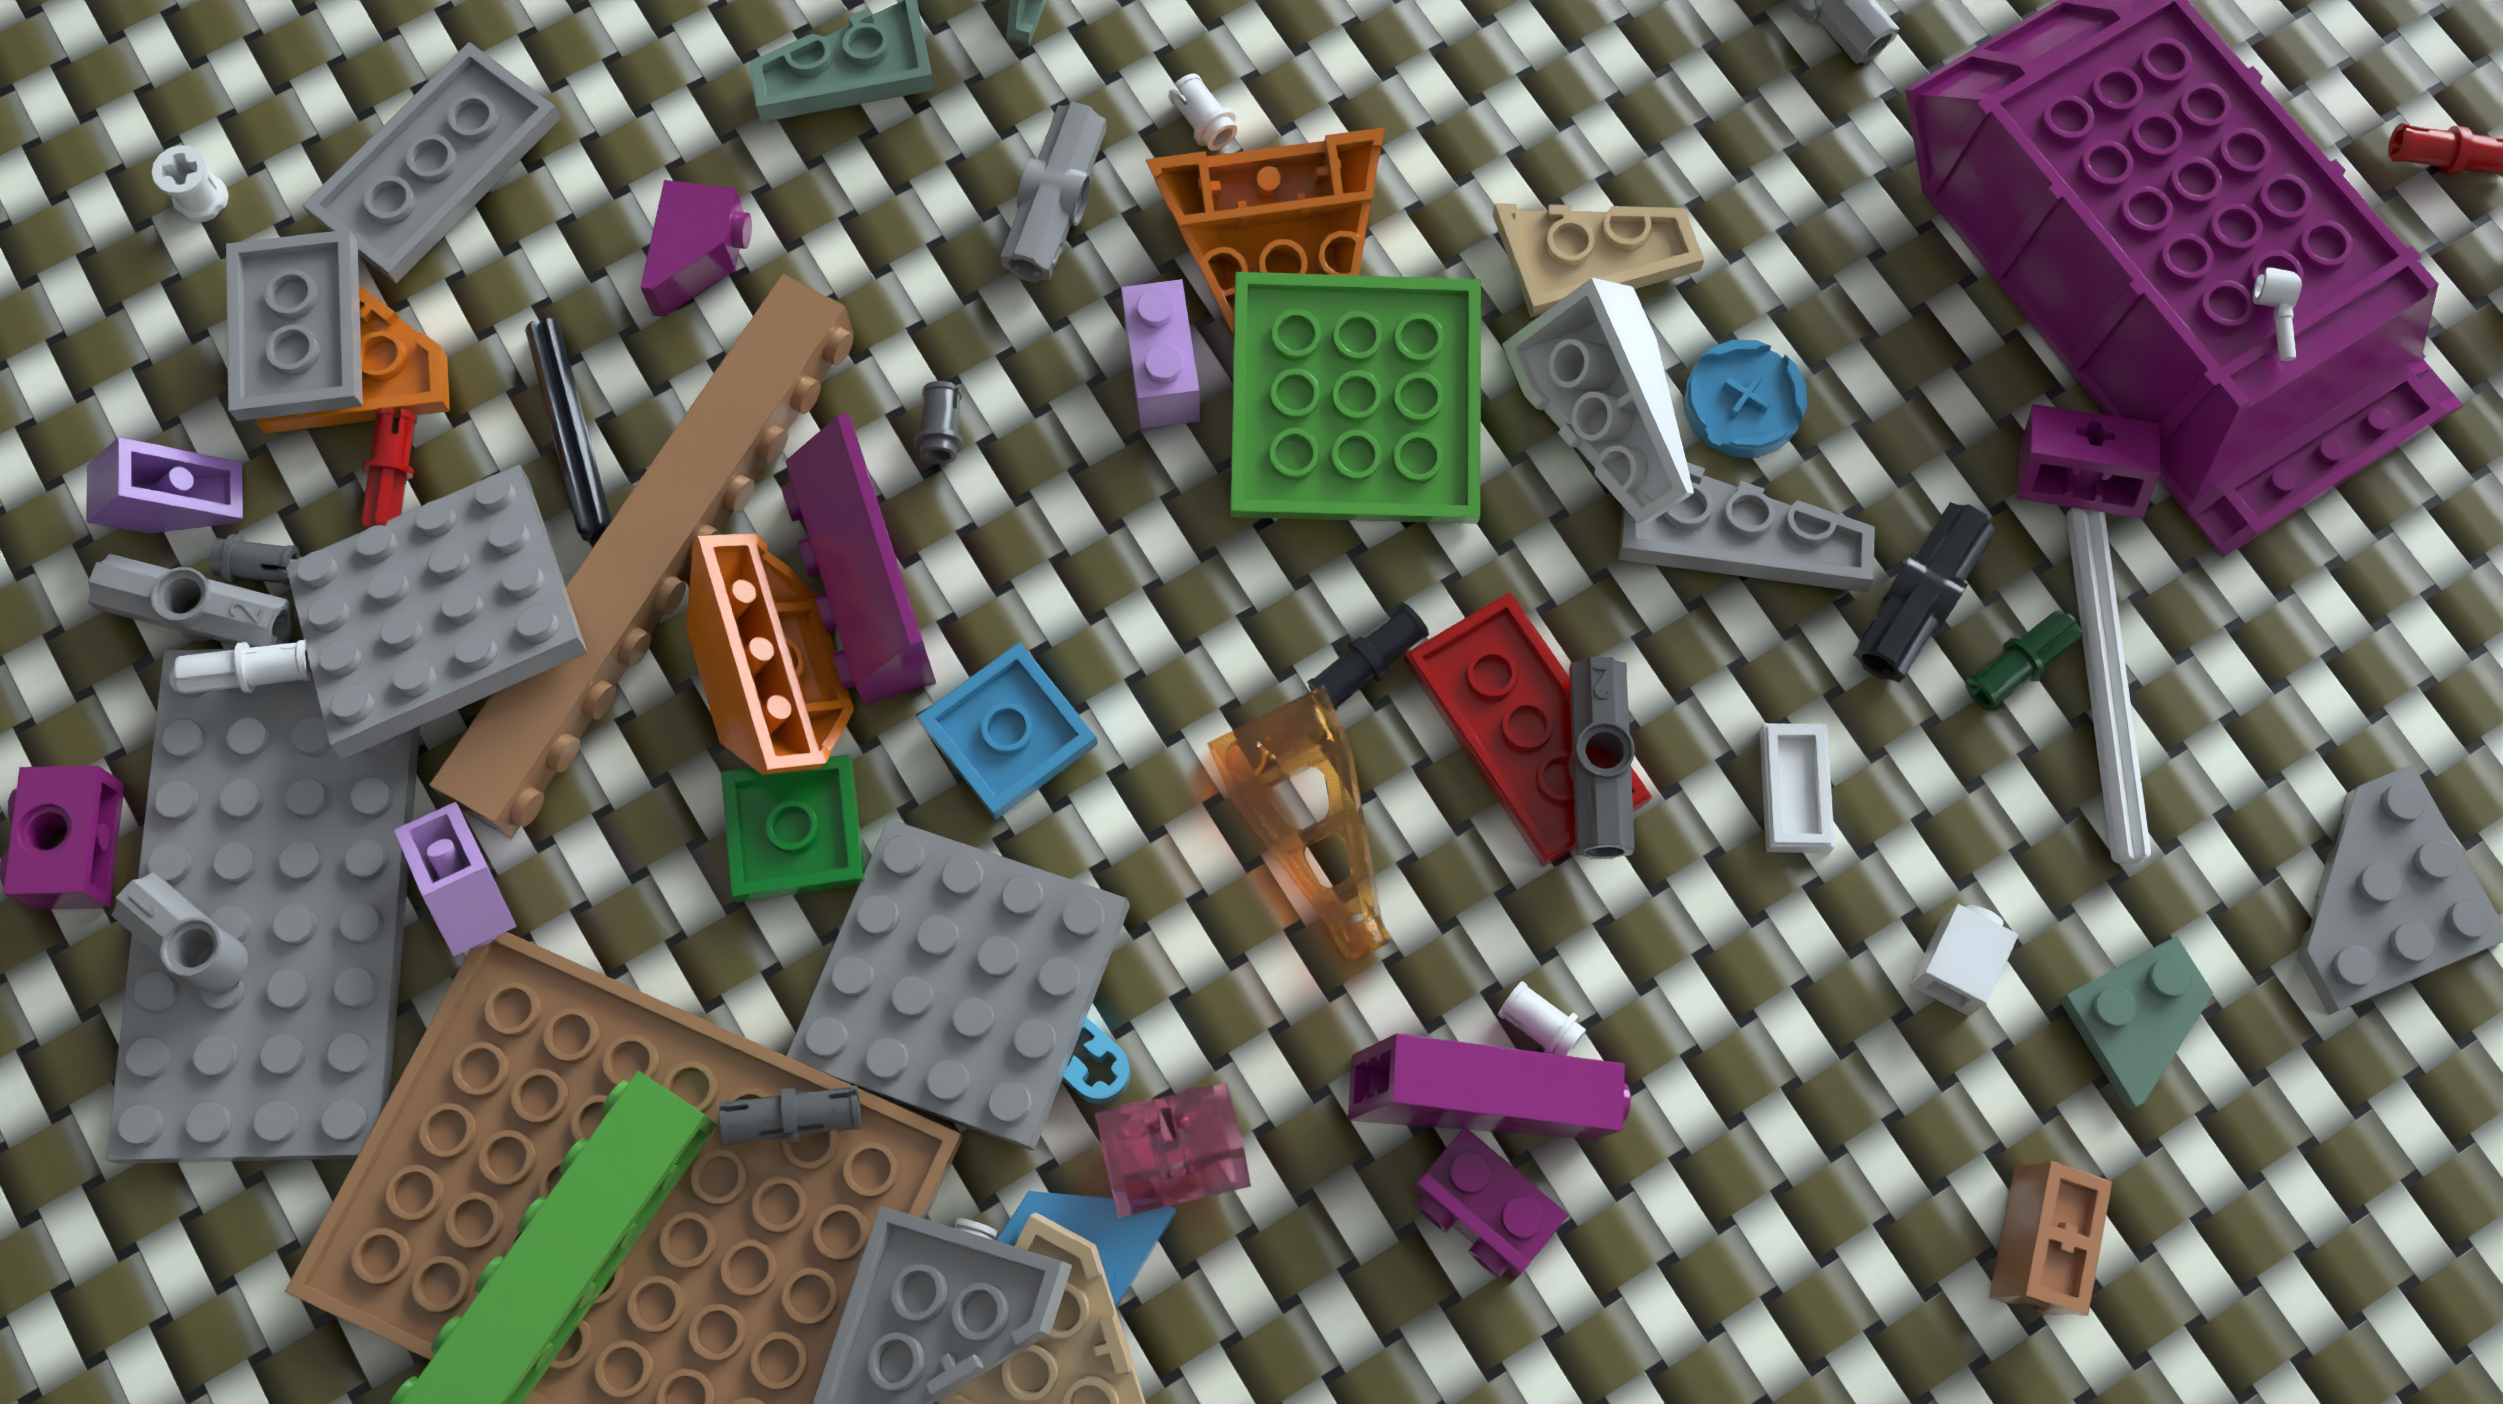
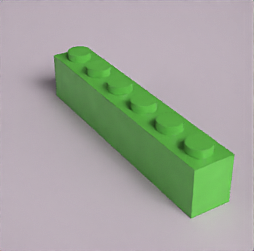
[389,1071,718,1404]

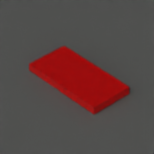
[1404,592,1652,867]

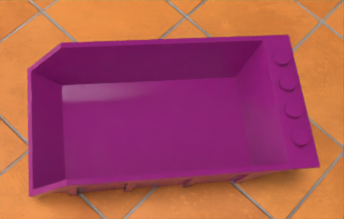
[1905,0,2464,559]

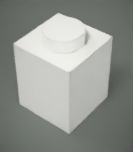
[1910,904,2019,1016]

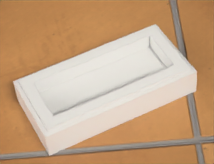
[1759,723,1835,853]

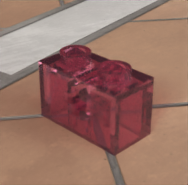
[1095,1082,1251,1218]

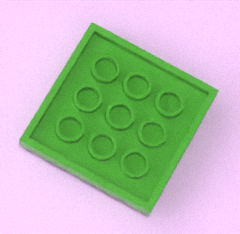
[1230,272,1481,524]

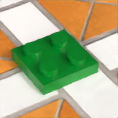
[721,754,865,903]

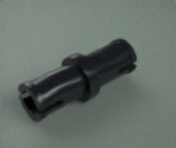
[1307,603,1430,714]

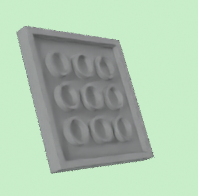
[286,464,588,760]
[787,819,1130,1151]

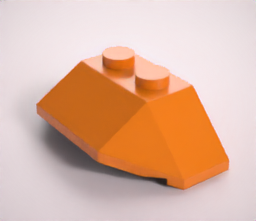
[686,533,854,775]

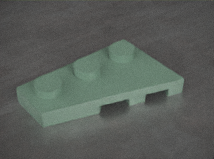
[749,0,935,122]

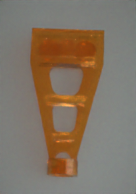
[1207,687,1391,961]

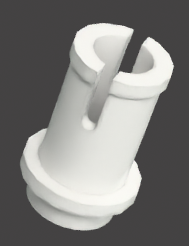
[1168,73,1238,151]
[1497,981,1586,1056]

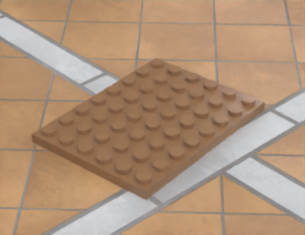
[284,932,963,1404]

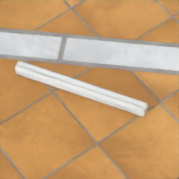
[2066,508,2151,864]

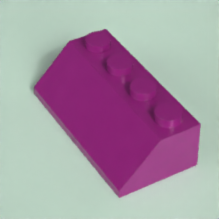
[781,413,936,706]

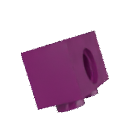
[0,765,125,910]

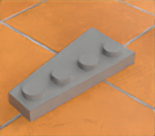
[1618,462,1875,593]

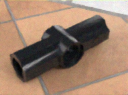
[1853,502,1997,683]

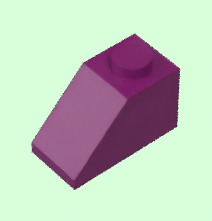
[640,180,752,317]

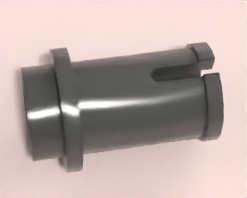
[914,381,964,464]
[210,534,300,586]

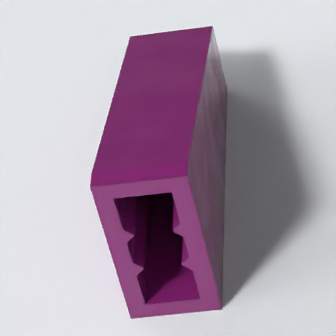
[1348,1033,1631,1139]

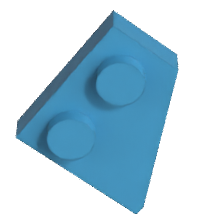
[996,1191,1176,1309]

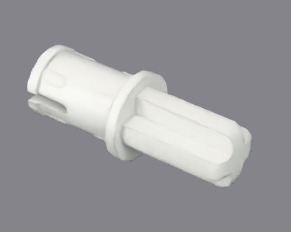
[173,640,313,694]

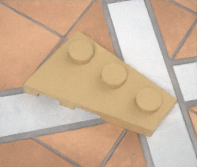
[1492,203,1705,318]

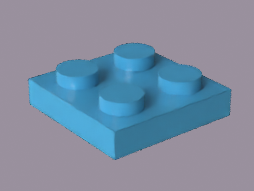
[917,642,1098,820]

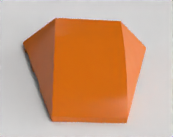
[1146,127,1385,333]

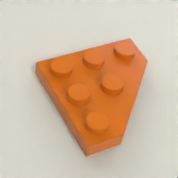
[256,285,450,434]

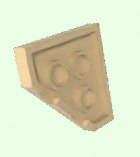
[937,1212,1146,1404]

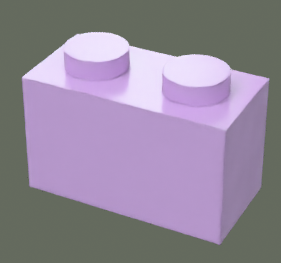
[1121,279,1200,429]
[394,802,517,957]

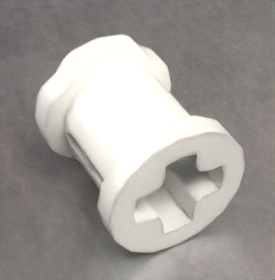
[152,145,229,222]

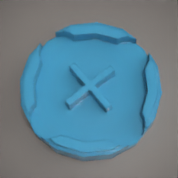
[1683,339,1807,458]

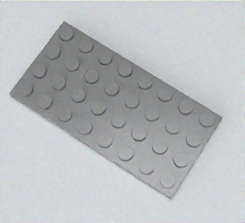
[106,649,420,1164]

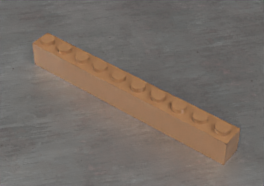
[430,274,854,839]

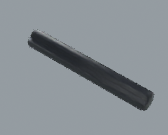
[525,317,612,542]

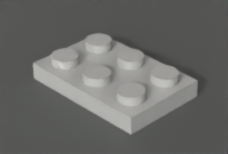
[226,229,363,421]

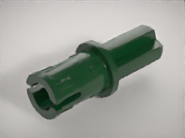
[1965,610,2082,711]

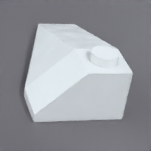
[1502,278,1694,525]

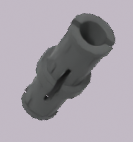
[719,1085,862,1146]

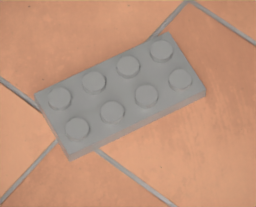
[302,42,561,284]

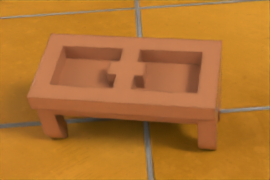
[1989,1161,2112,1316]

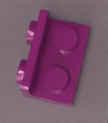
[1412,1126,1569,1280]

